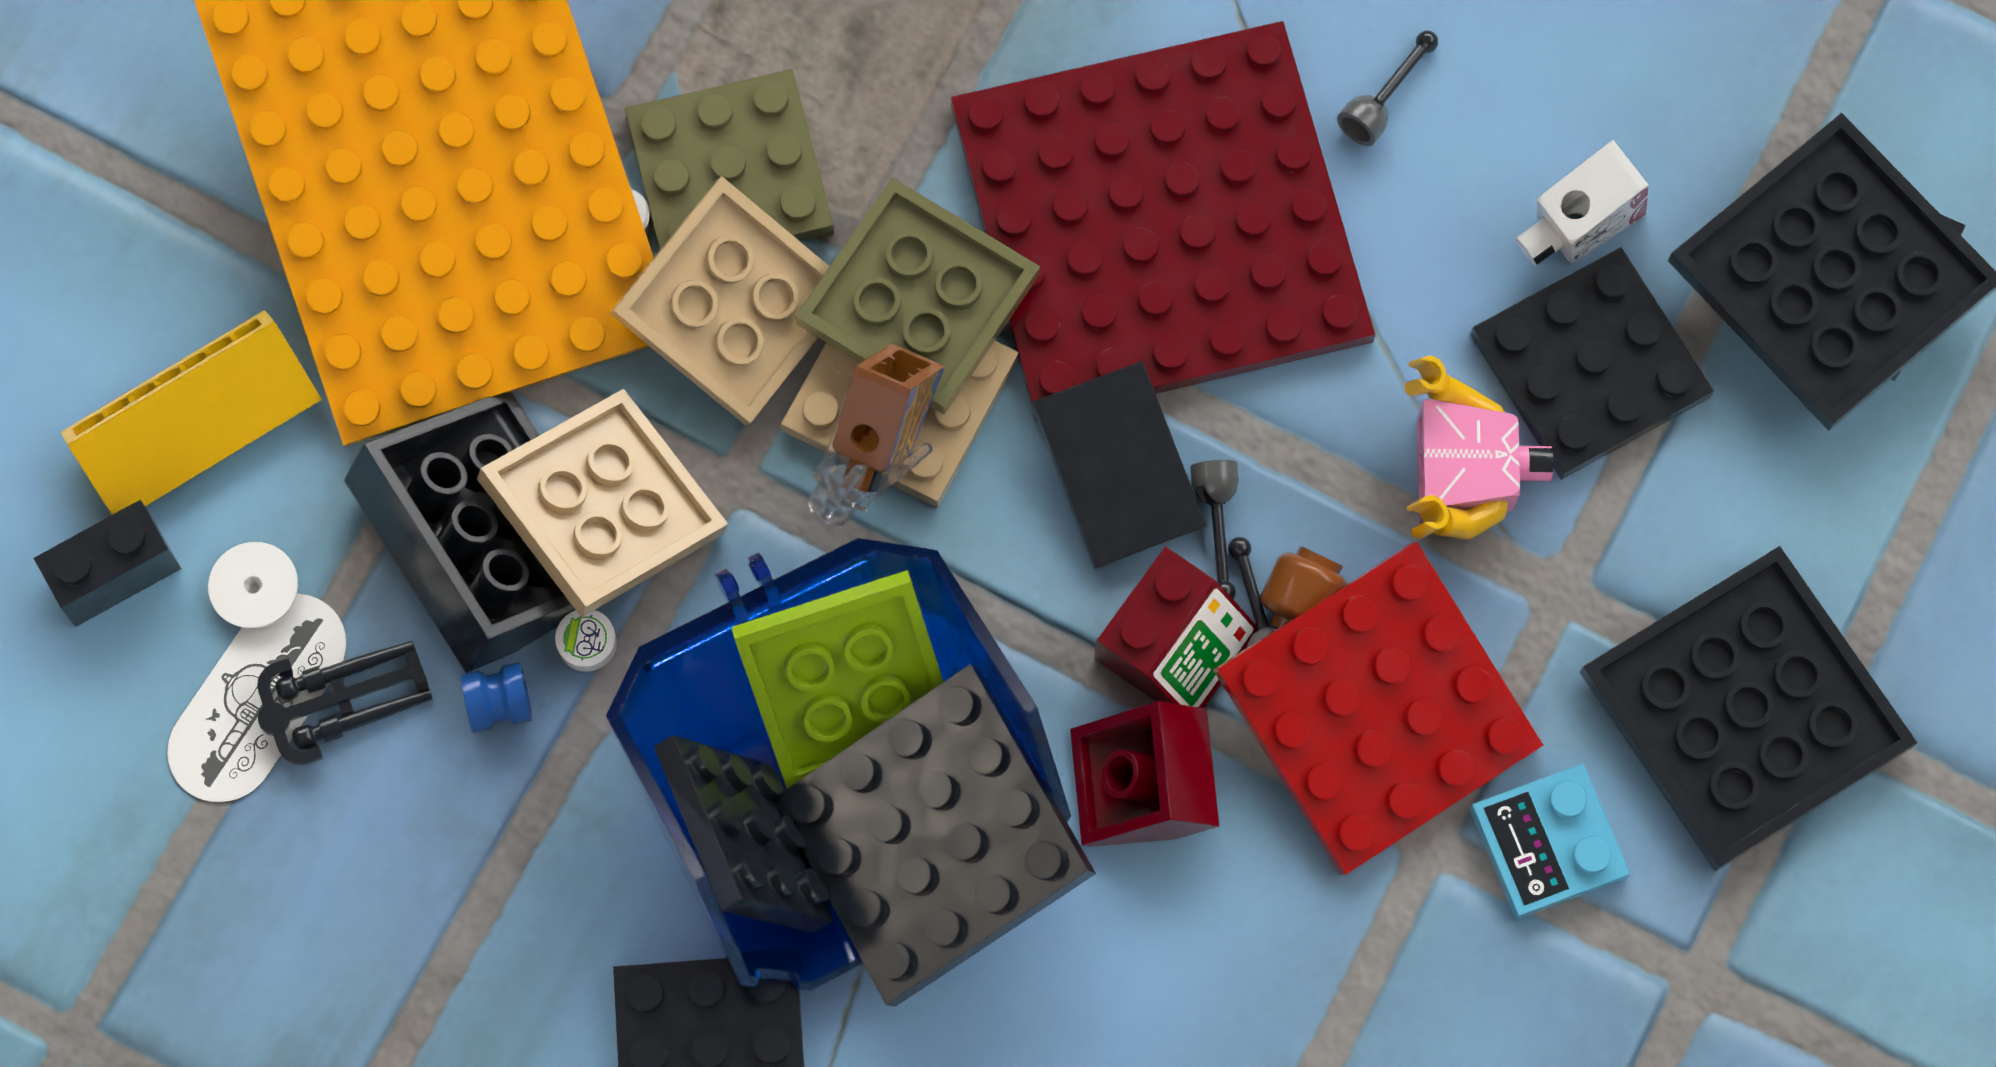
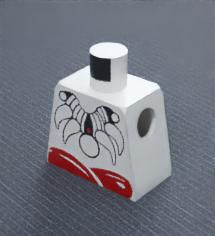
[1515,140,1649,266]

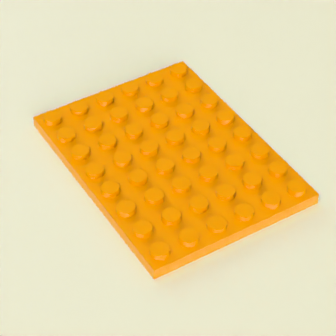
[194,0,654,447]

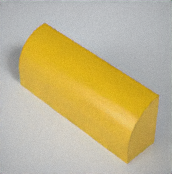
[60,310,322,515]

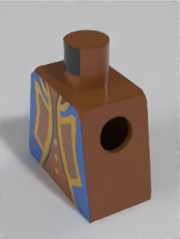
[832,343,945,492]

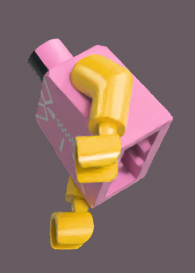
[1405,355,1553,540]

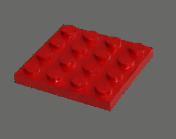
[1213,541,1544,875]

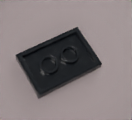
[1031,360,1206,569]

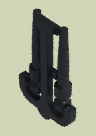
[257,641,433,765]

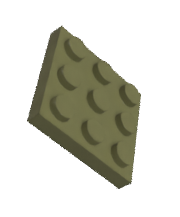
[625,69,834,250]
[795,177,1040,415]

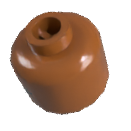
[1260,546,1348,628]

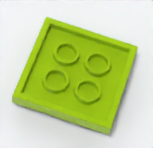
[732,570,944,788]

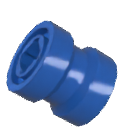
[461,662,532,733]

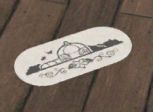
[167,594,346,802]

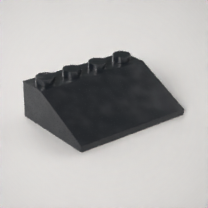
[344,392,576,673]

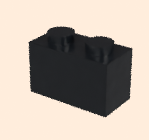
[33,499,182,627]

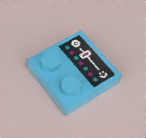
[1469,763,1631,920]

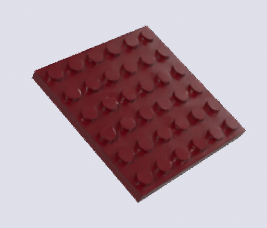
[951,21,1375,422]

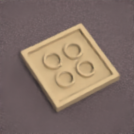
[609,176,830,426]
[781,341,1019,508]
[477,389,728,617]

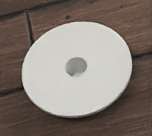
[208,542,298,629]

